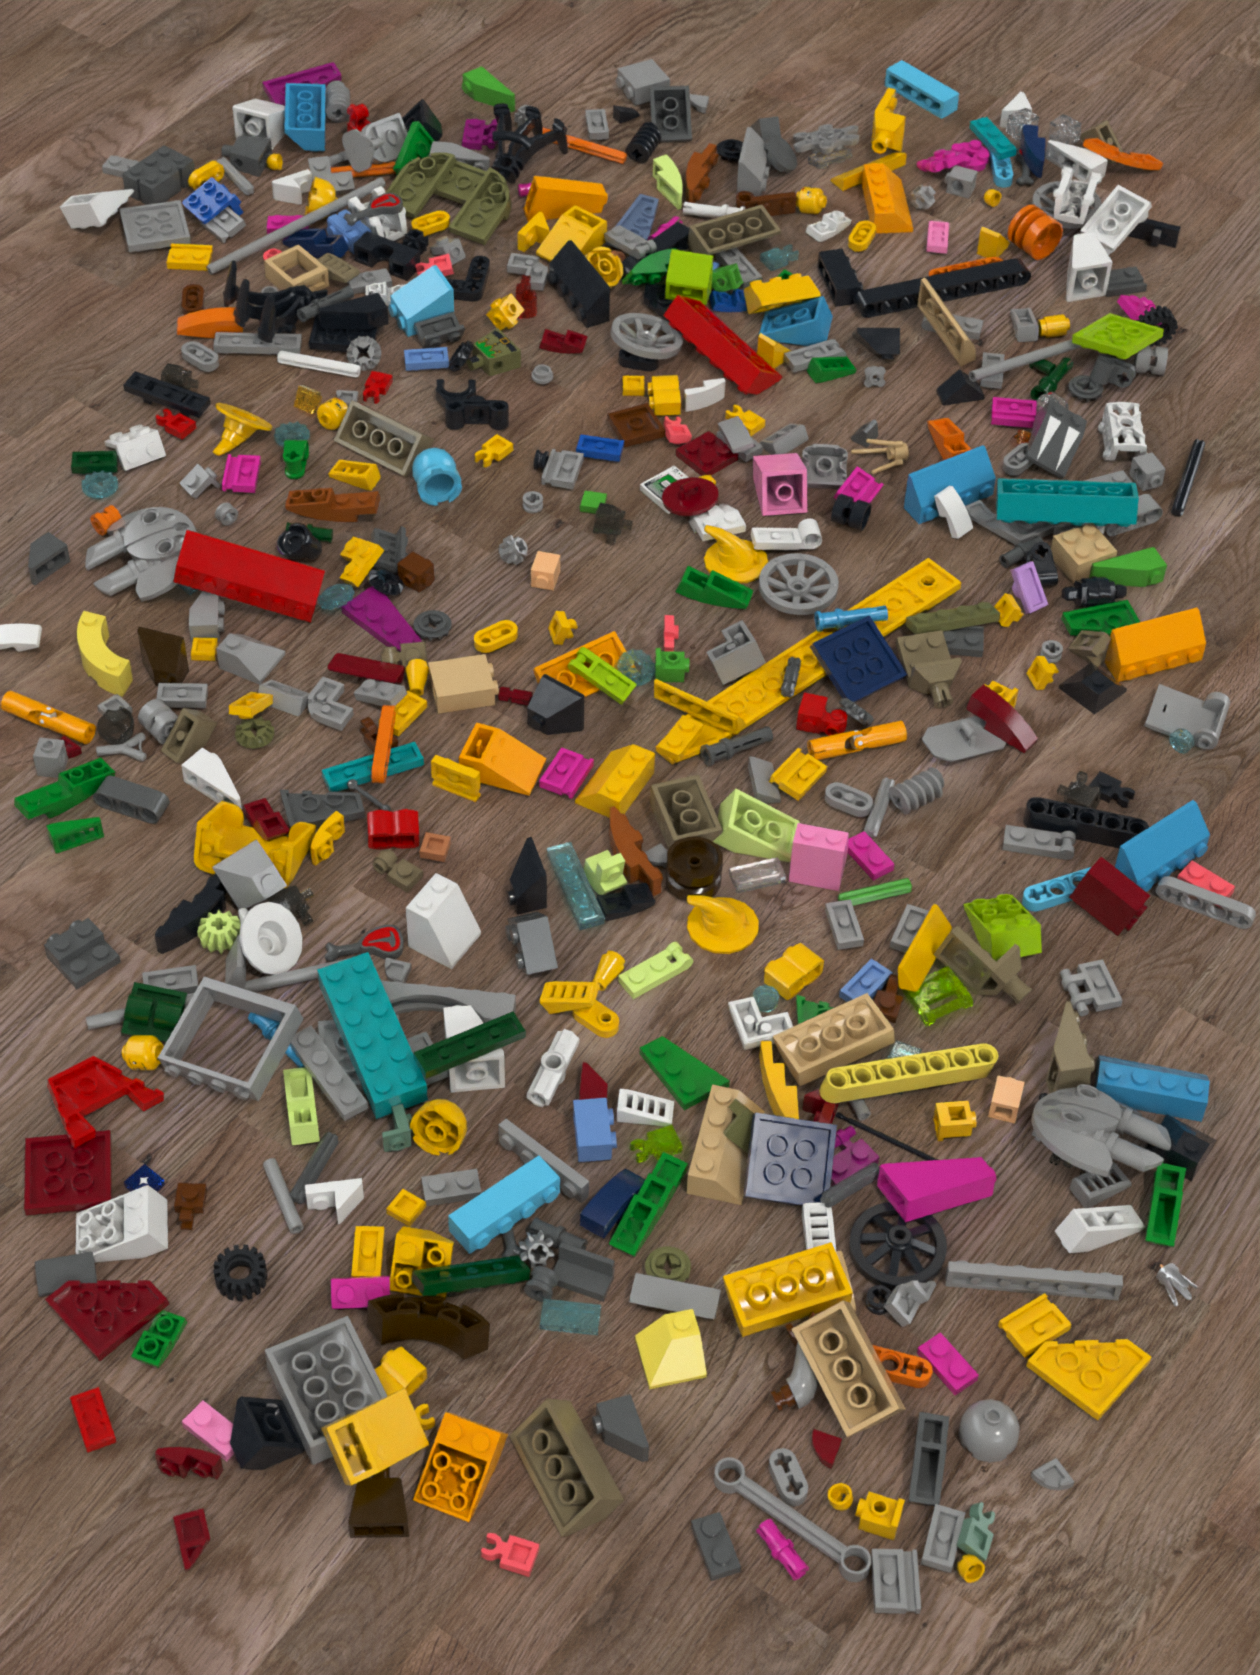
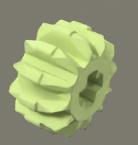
[197,910,241,955]

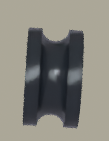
[534,450,549,471]
[865,1285,892,1315]

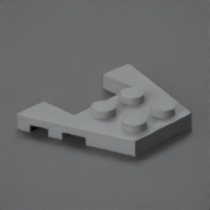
[965,478,1058,545]

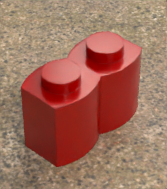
[367,809,419,850]

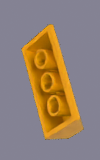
[862,163,913,233]
[1104,607,1206,682]

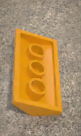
[533,631,638,698]

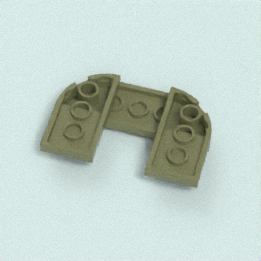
[385,152,512,245]

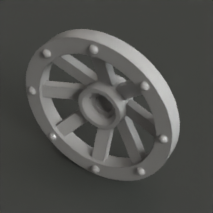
[1032,181,1102,229]
[610,313,683,359]
[759,553,839,615]

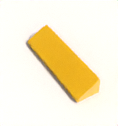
[831,153,907,191]
[654,679,745,735]
[897,904,952,992]

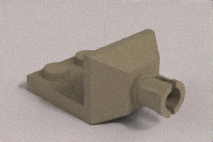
[895,630,962,709]
[934,925,1032,1004]

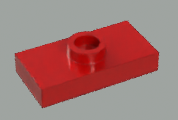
[70,1387,117,1453]

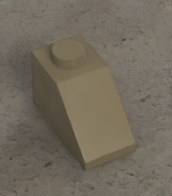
[1080,120,1123,164]
[161,708,217,764]

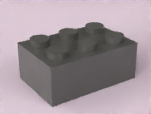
[122,145,195,205]

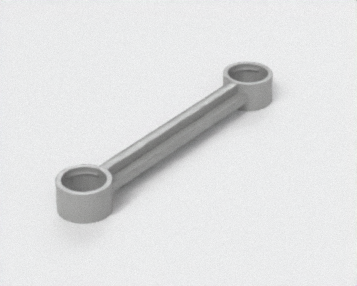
[714,1457,871,1582]

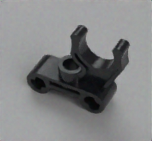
[436,379,509,430]

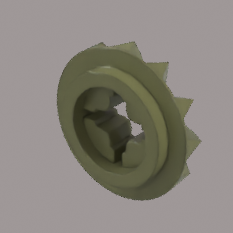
[235,716,275,749]
[645,1246,691,1282]

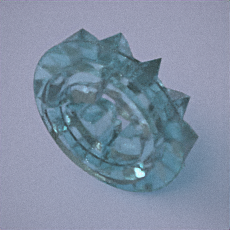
[274,421,310,447]
[82,470,118,498]
[318,584,355,610]
[617,648,655,686]

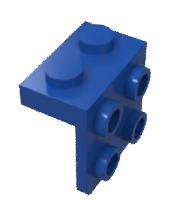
[182,177,244,224]

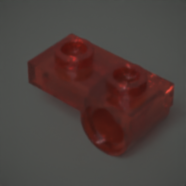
[514,275,537,319]

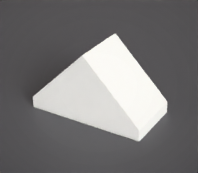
[1000,92,1032,128]

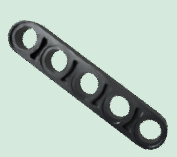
[621,222,689,285]
[1023,797,1149,848]

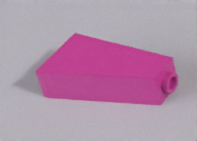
[877,1157,996,1222]

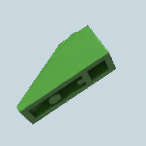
[462,67,515,112]
[1089,547,1167,587]

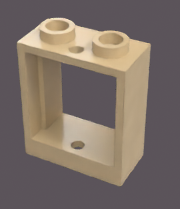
[264,245,329,292]

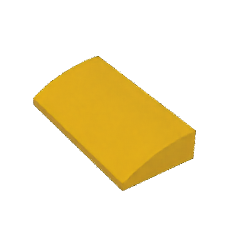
[723,1242,853,1337]

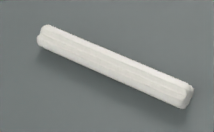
[277,350,361,378]

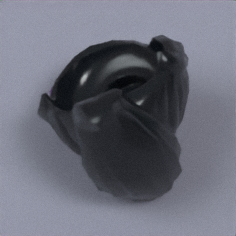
[277,522,322,560]

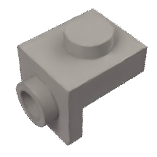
[430,236,466,265]
[180,464,220,499]

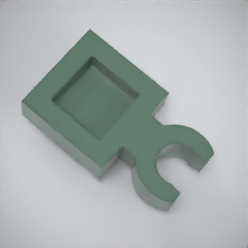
[956,1502,995,1561]

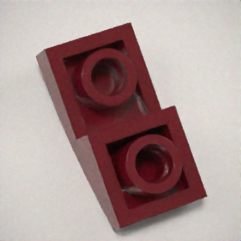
[155,1447,223,1480]

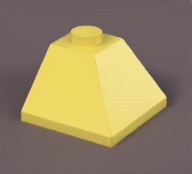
[635,1309,707,1389]

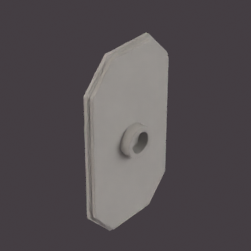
[922,716,1006,762]

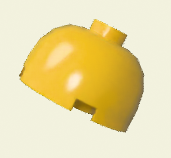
[305,177,338,219]
[585,246,623,288]
[410,1099,467,1156]

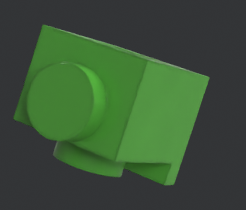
[712,263,743,292]
[655,648,689,682]

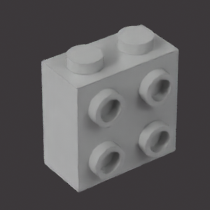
[616,59,670,105]

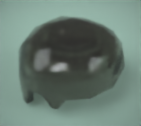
[96,706,135,745]

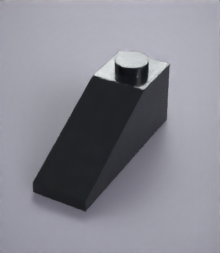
[318,292,389,330]

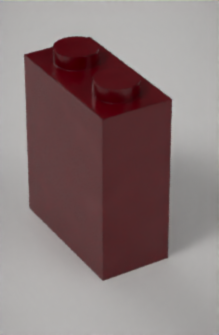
[1069,857,1151,936]

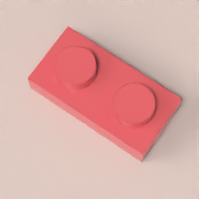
[1177,860,1235,908]

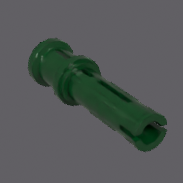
[1030,357,1074,404]

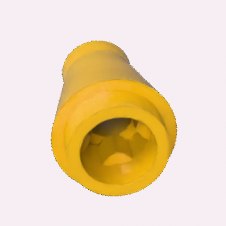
[405,659,429,696]
[592,950,625,991]

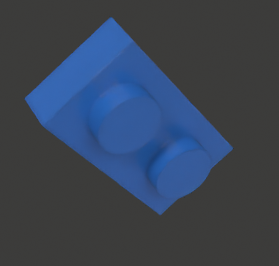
[576,434,624,462]

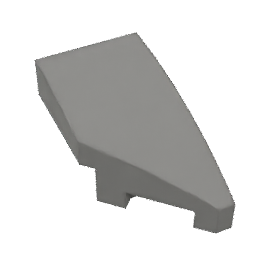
[884,1280,936,1327]

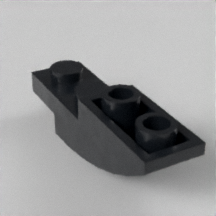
[155,873,227,954]

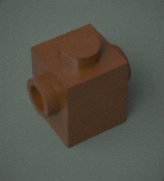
[397,551,435,593]

